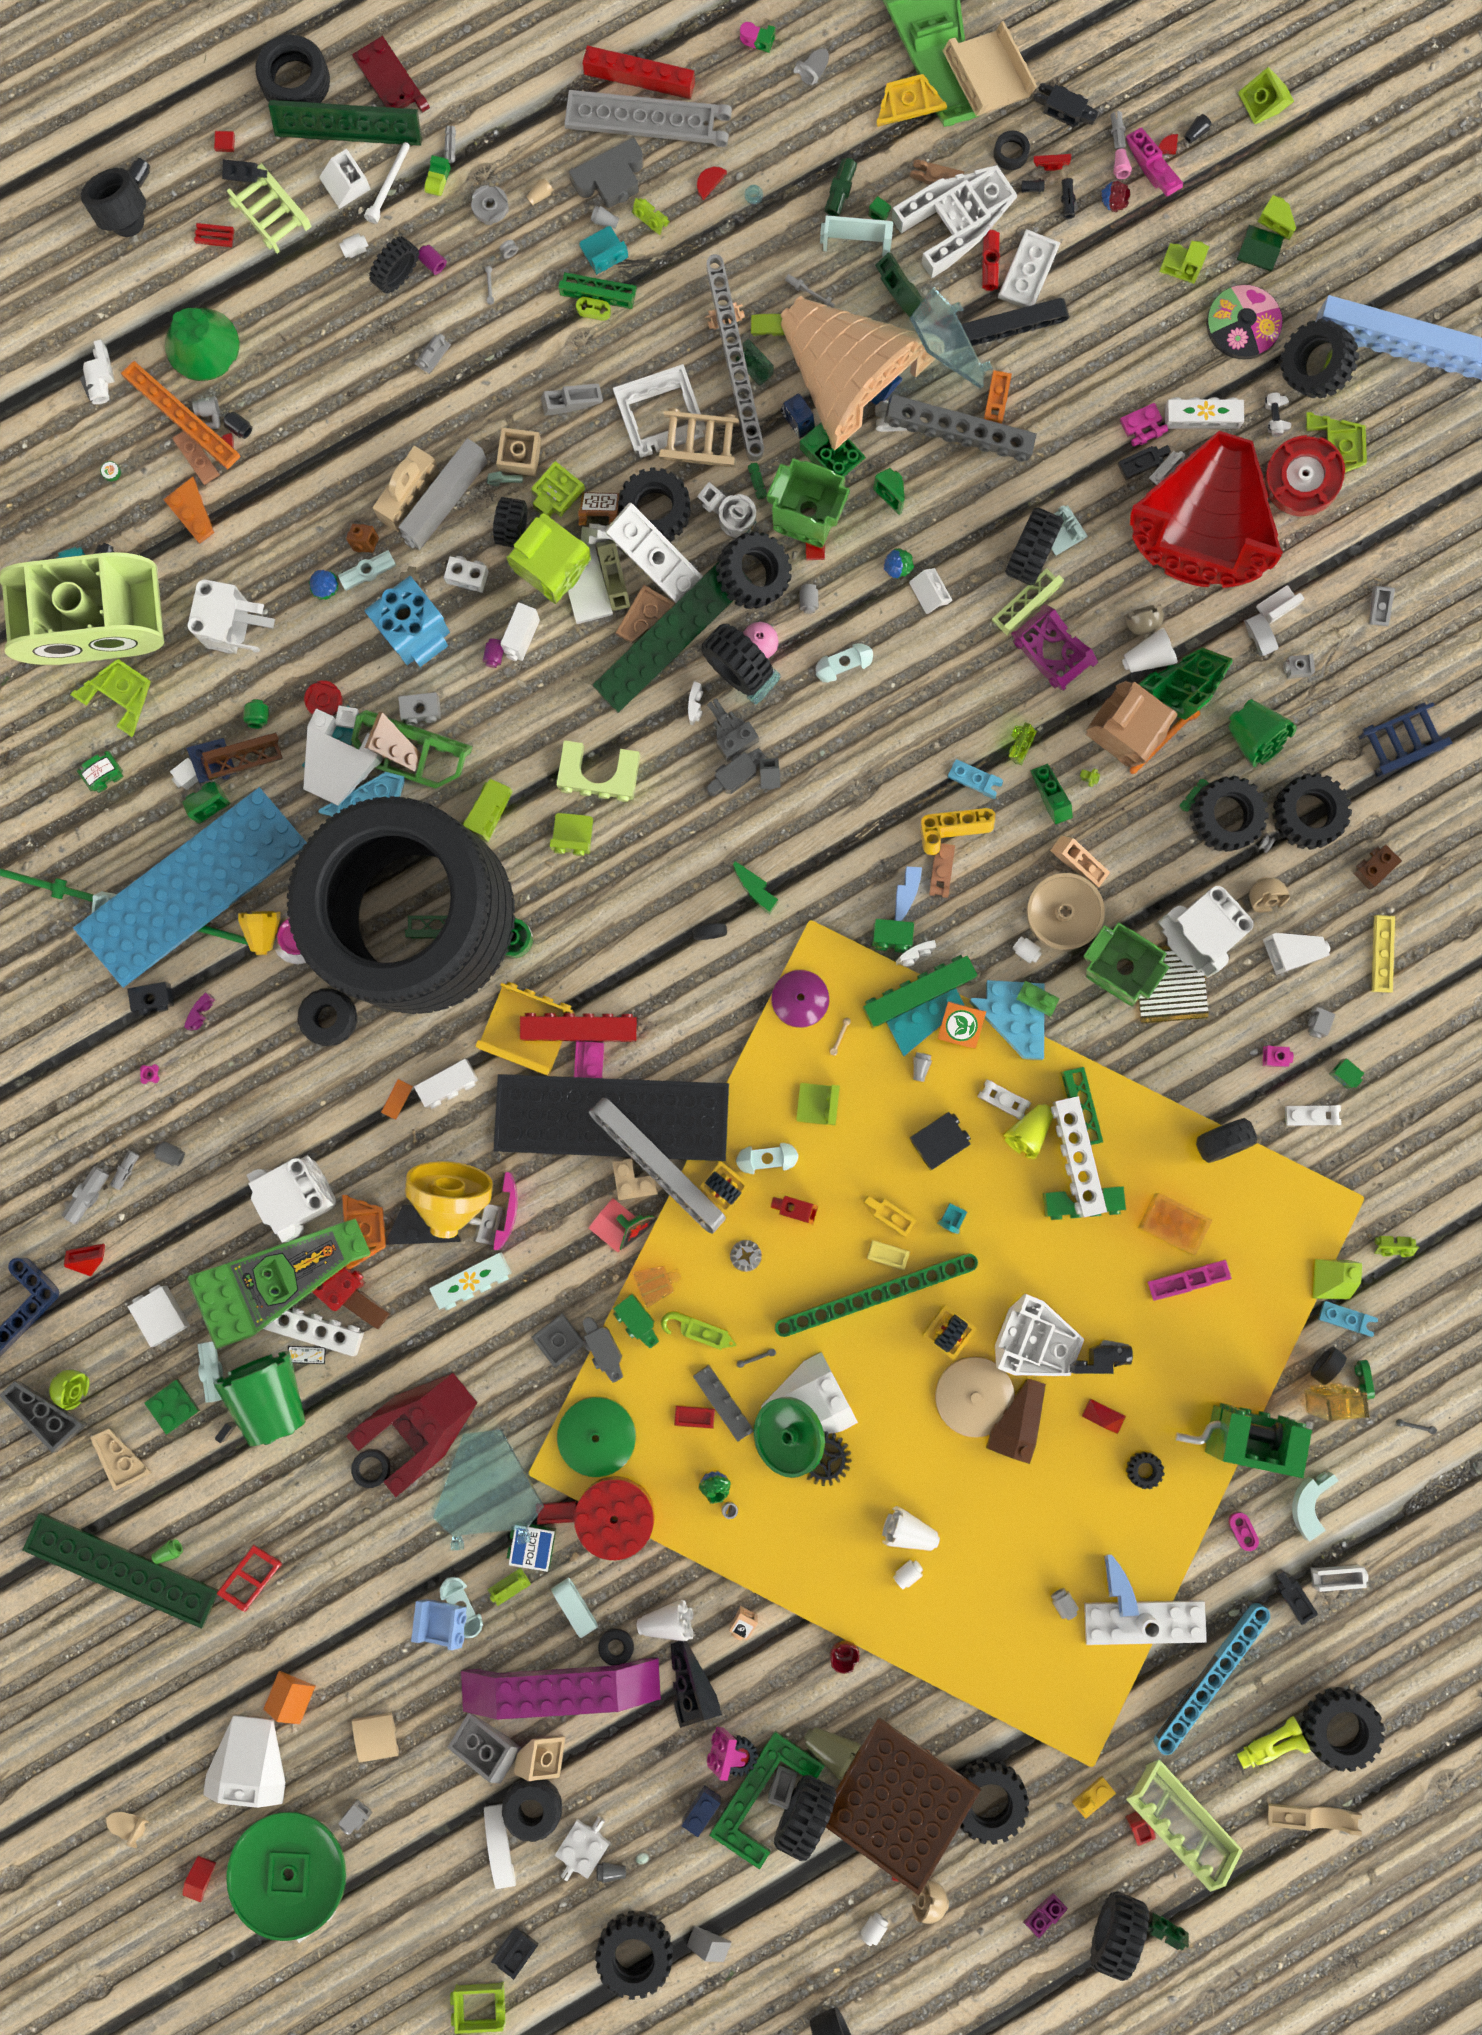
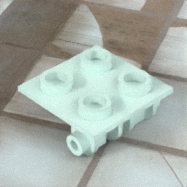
[1051,505,1088,556]

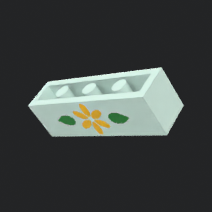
[429,1252,512,1311]

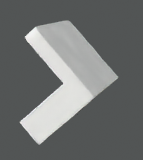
[909,568,953,614]
[1256,586,1304,624]

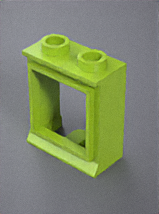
[450,1982,506,2034]

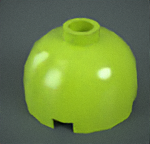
[49,1369,89,1410]

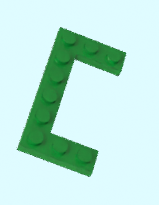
[709,1731,825,1870]

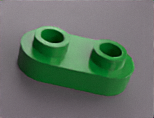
[1354,1359,1375,1400]

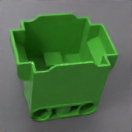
[767,458,850,548]
[1084,922,1170,1007]

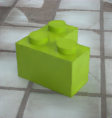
[1159,240,1210,284]

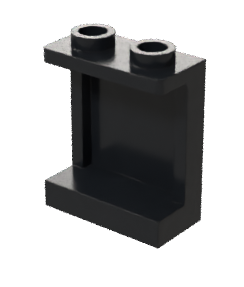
[909,1112,971,1171]

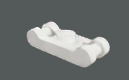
[977,1079,1031,1120]

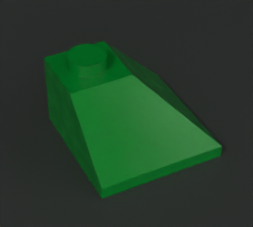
[873,468,905,515]

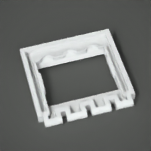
[613,364,705,458]

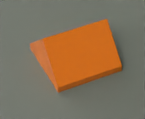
[263,1671,316,1724]

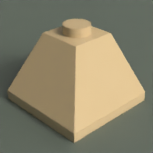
[514,1736,565,1781]

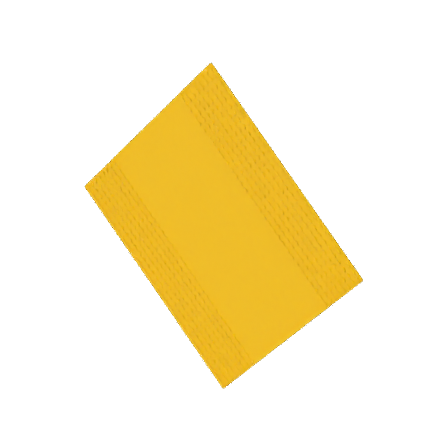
[529,920,1364,1767]

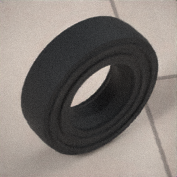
[693,924,727,940]
[598,1629,634,1666]

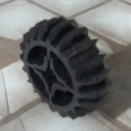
[807,1431,852,1486]

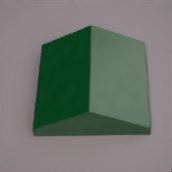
[1237,225,1284,272]

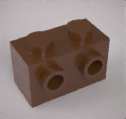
[1353,845,1402,890]

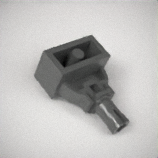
[707,698,759,762]

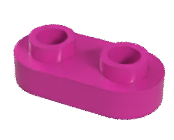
[1229,1512,1259,1551]

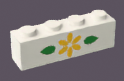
[1165,397,1244,429]

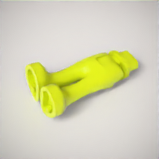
[1237,1716,1311,1769]

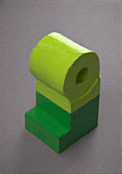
[425,155,451,196]

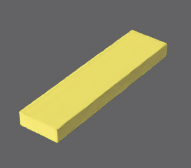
[1371,915,1395,993]

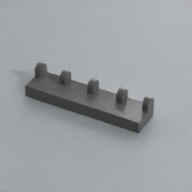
[693,1365,754,1442]

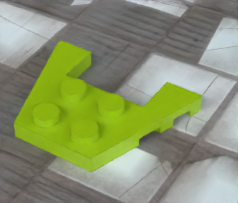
[1306,412,1367,473]
[70,659,151,737]

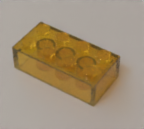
[1304,1383,1370,1421]

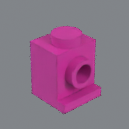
[1262,1046,1294,1068]

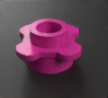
[140,1064,160,1084]

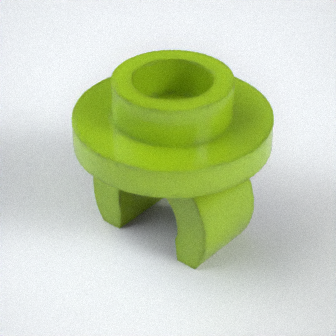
[1080,768,1100,787]

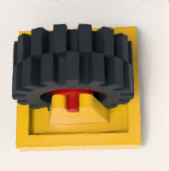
[698,1161,751,1215]
[922,1305,977,1360]

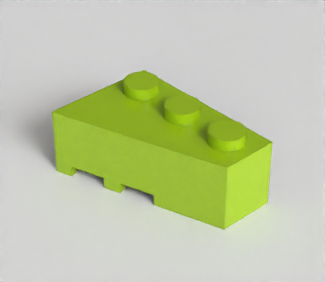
[463,779,513,842]

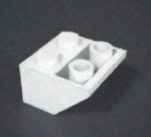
[319,149,371,209]

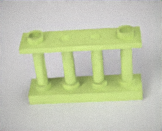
[227,163,312,254]

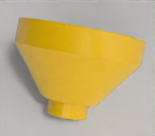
[405,1161,493,1238]

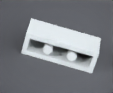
[414,1059,478,1109]

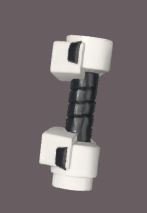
[1265,393,1291,437]

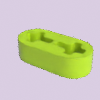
[576,297,611,321]

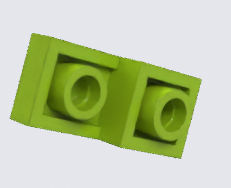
[751,314,785,336]

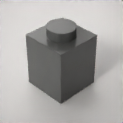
[759,758,780,789]

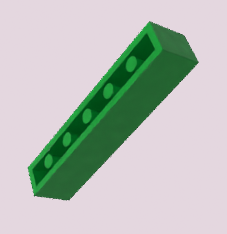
[863,955,978,1028]

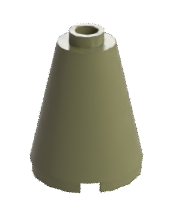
[804,1727,861,1781]

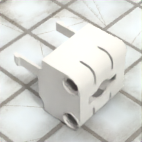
[188,580,275,654]

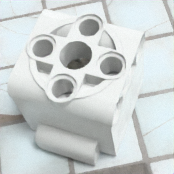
[1157,886,1254,978]
[246,1155,336,1243]

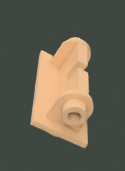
[705,302,745,330]

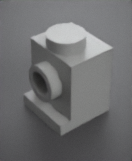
[1283,653,1315,679]
[1308,1007,1336,1039]
[338,1799,372,1835]

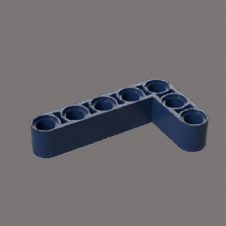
[0,1257,60,1357]

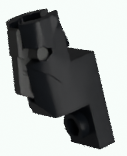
[1070,1340,1133,1374]

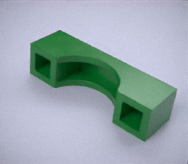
[1043,1186,1126,1220]

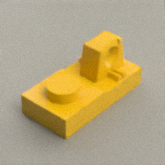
[1072,1776,1116,1819]

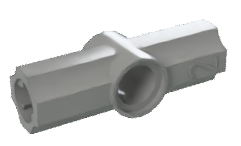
[61,1166,109,1224]

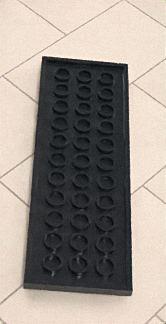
[493,1074,729,1161]

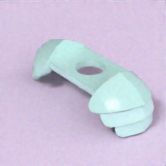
[816,644,873,682]
[736,1143,799,1174]
[440,1577,483,1638]

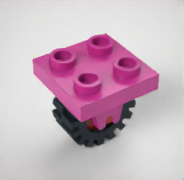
[707,1726,758,1781]

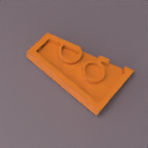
[163,477,215,544]

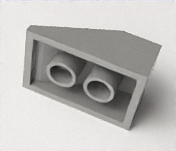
[447,1713,522,1783]

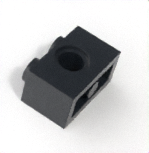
[127,982,174,1015]

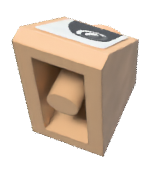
[729,1606,758,1640]

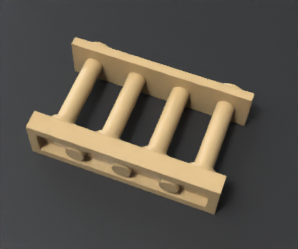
[659,408,740,468]

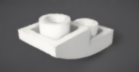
[688,681,703,726]
[896,940,936,967]

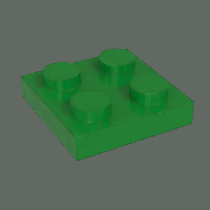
[144,1379,200,1435]

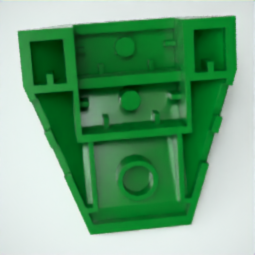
[1138,647,1233,720]

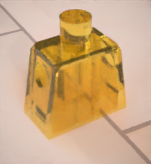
[633,1265,682,1308]

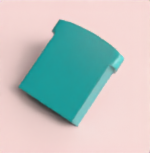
[937,1203,967,1234]

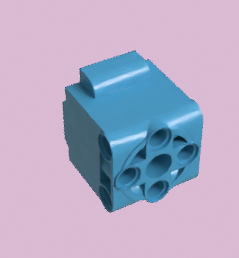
[364,576,450,667]

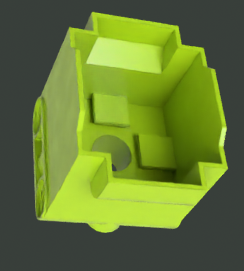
[506,513,591,604]

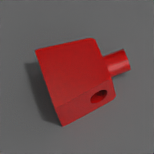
[771,1196,818,1225]

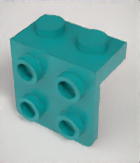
[579,226,629,275]

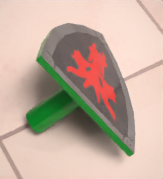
[616,1214,657,1250]

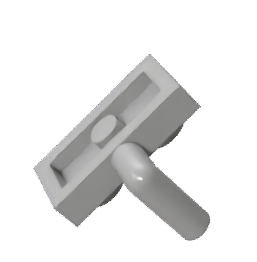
[468,1204,503,1245]

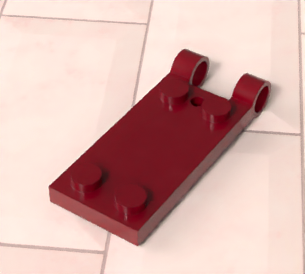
[352,36,430,113]

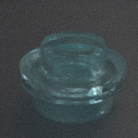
[745,185,763,204]

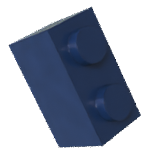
[681,1785,721,1837]

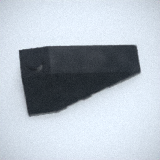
[671,1641,722,1728]

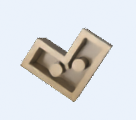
[612,1159,658,1201]

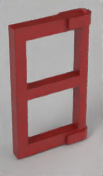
[217,1544,282,1612]

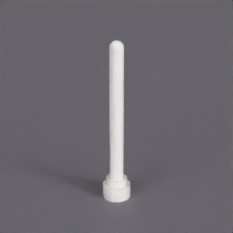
[364,142,410,224]

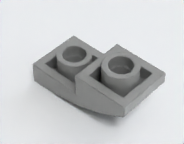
[1244,613,1279,656]

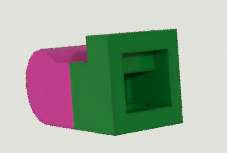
[740,22,776,53]

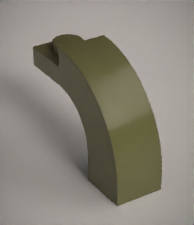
[596,539,630,611]

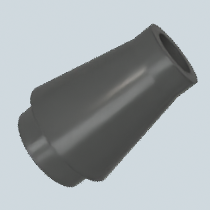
[597,1862,626,1883]

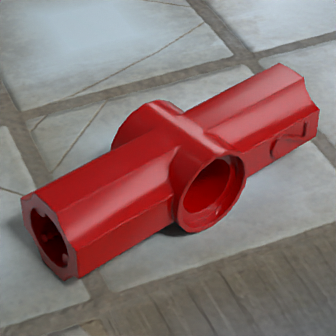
[981,230,1000,291]

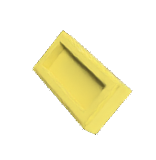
[867,1240,910,1270]

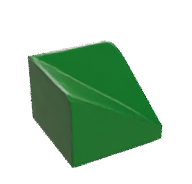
[868,196,891,221]

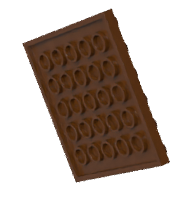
[825,1717,982,1896]

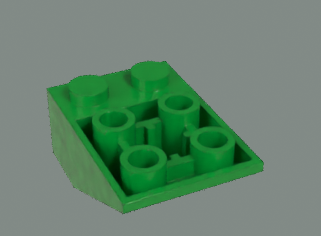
[800,422,866,477]

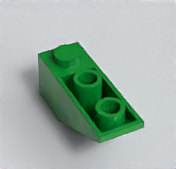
[1030,763,1073,825]

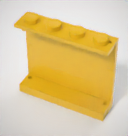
[475,981,574,1076]

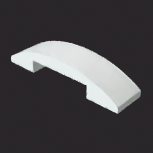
[484,1804,516,1889]

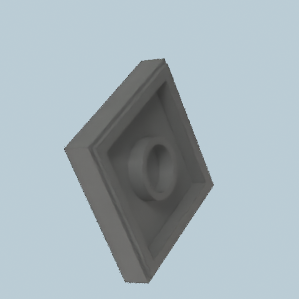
[531,1313,584,1368]

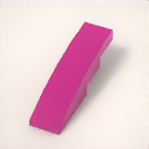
[1148,1259,1232,1301]

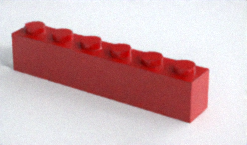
[582,45,695,100]
[520,1013,637,1042]

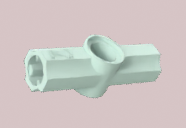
[338,550,396,591]
[198,1341,223,1403]

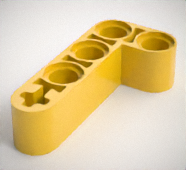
[921,808,996,855]

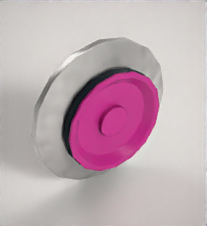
[273,913,306,964]

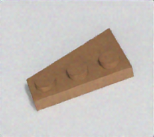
[615,585,675,644]

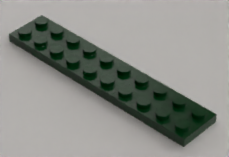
[592,562,752,713]
[22,1512,218,1629]

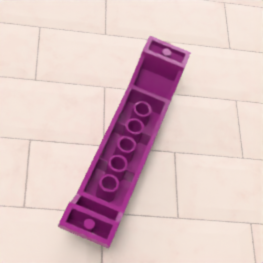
[461,1657,661,1720]

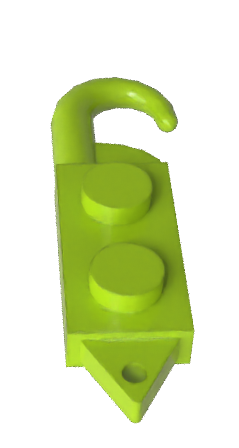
[661,1311,737,1350]

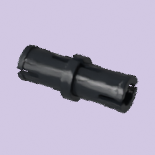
[1061,178,1076,219]

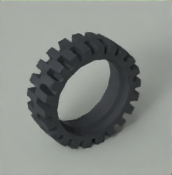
[369,236,419,294]

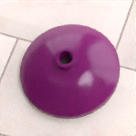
[771,970,829,1028]

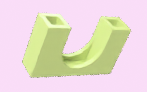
[557,740,640,802]

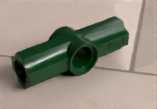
[824,158,857,217]

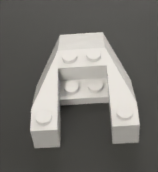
[891,165,1017,279]

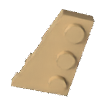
[90,1428,152,1491]

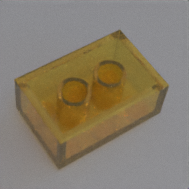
[1138,1193,1213,1255]

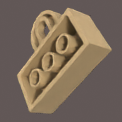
[373,446,439,532]

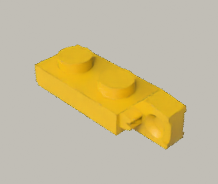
[864,1196,916,1237]

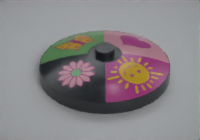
[1206,285,1283,360]

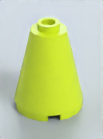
[1004,1104,1053,1159]

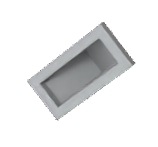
[768,1766,797,1810]
[687,1925,731,1962]

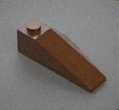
[986,1378,1046,1464]

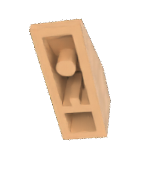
[1050,836,1110,888]

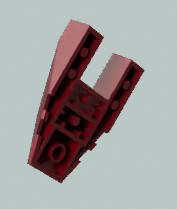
[346,1373,478,1498]

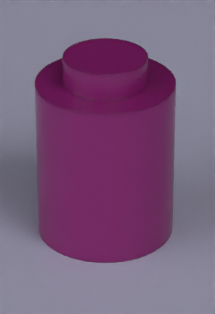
[418,245,447,275]

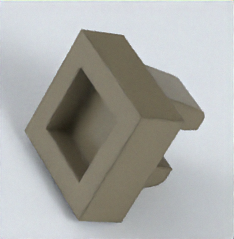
[399,566,422,588]

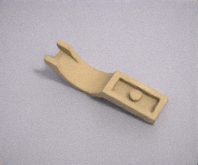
[1268,1804,1362,1836]

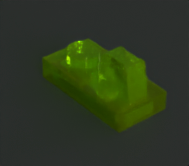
[1009,722,1037,766]

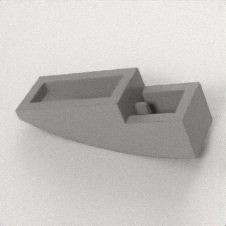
[541,384,603,416]

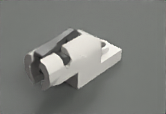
[80,340,115,404]

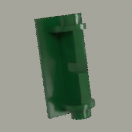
[1147,1913,1189,1950]

